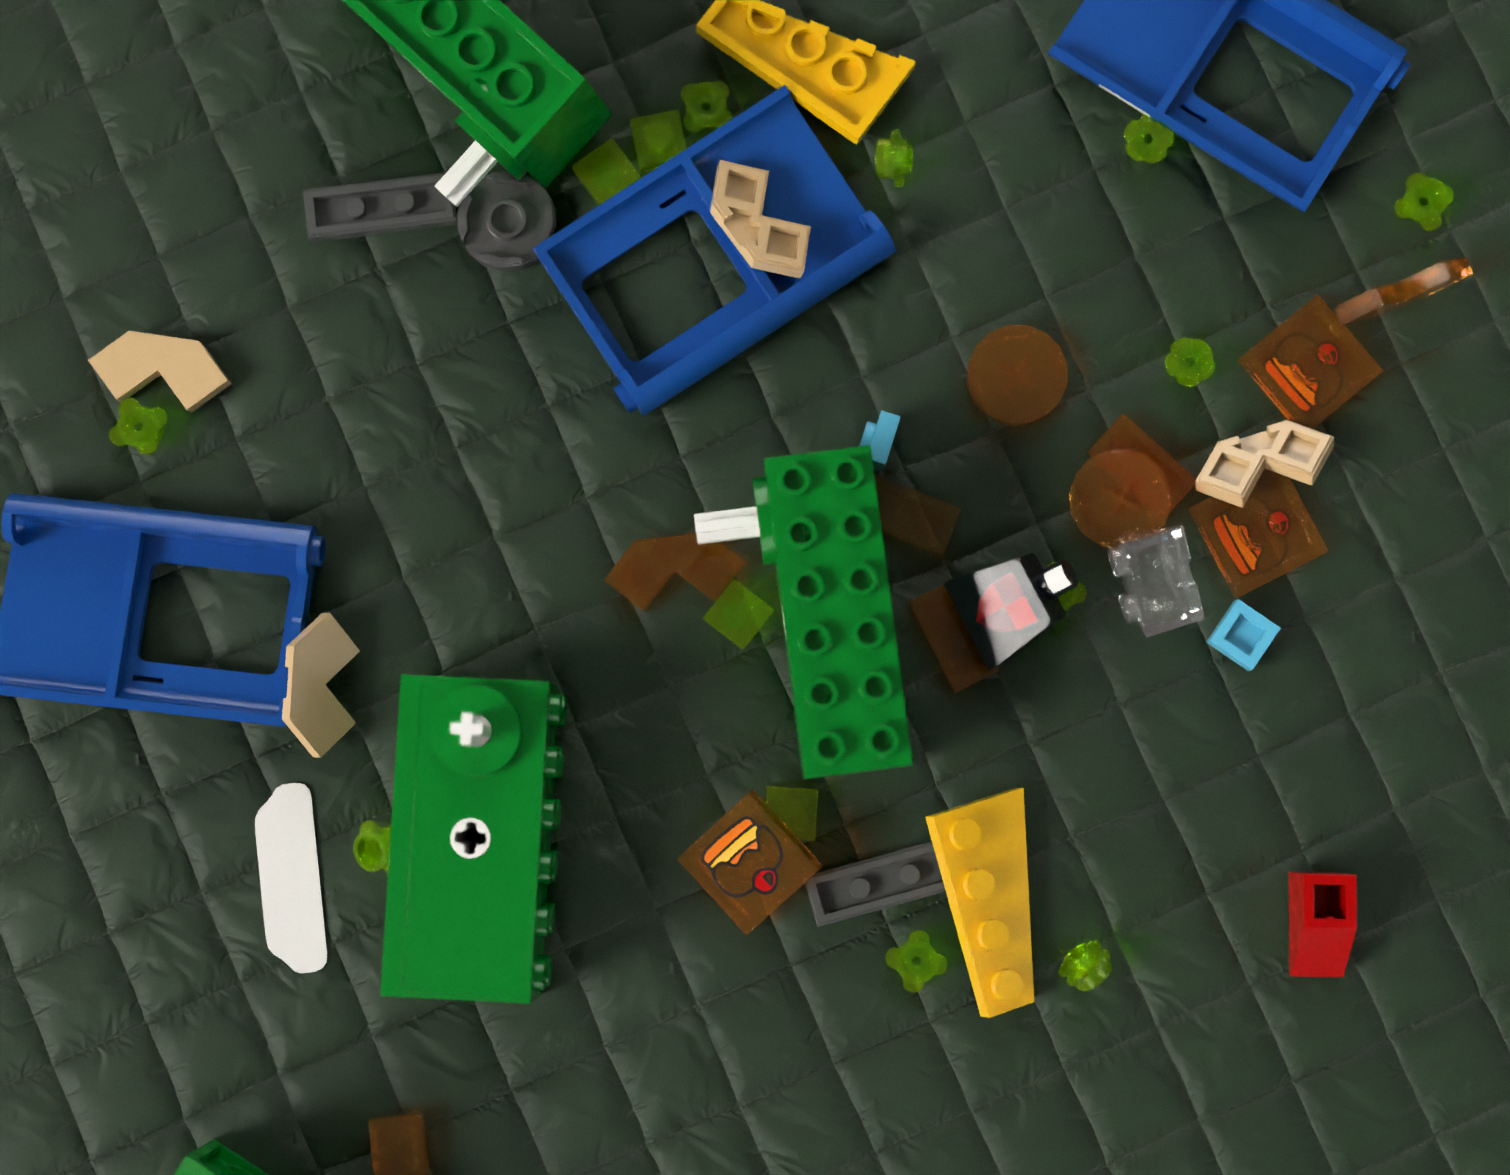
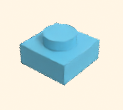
[860,410,901,472]
[1206,599,1281,671]

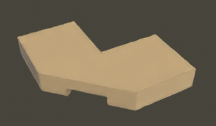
[710,160,811,279]
[88,331,232,413]
[1195,420,1334,508]
[282,612,360,758]

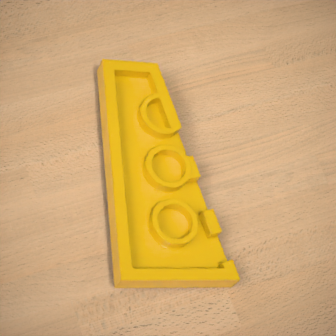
[696,0,916,145]
[925,788,1034,1018]

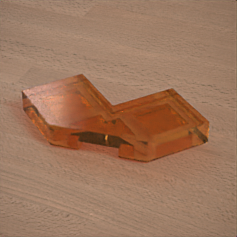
[1334,257,1473,326]
[604,532,746,612]

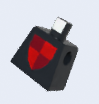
[944,553,1078,670]

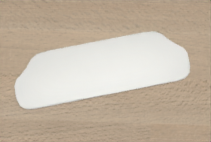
[255,783,327,974]

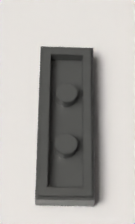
[303,172,458,243]
[803,841,946,927]

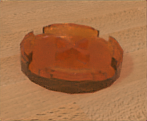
[967,325,1068,426]
[1069,447,1172,550]

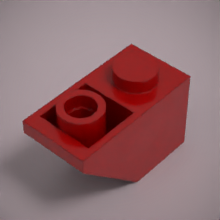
[1288,872,1357,977]

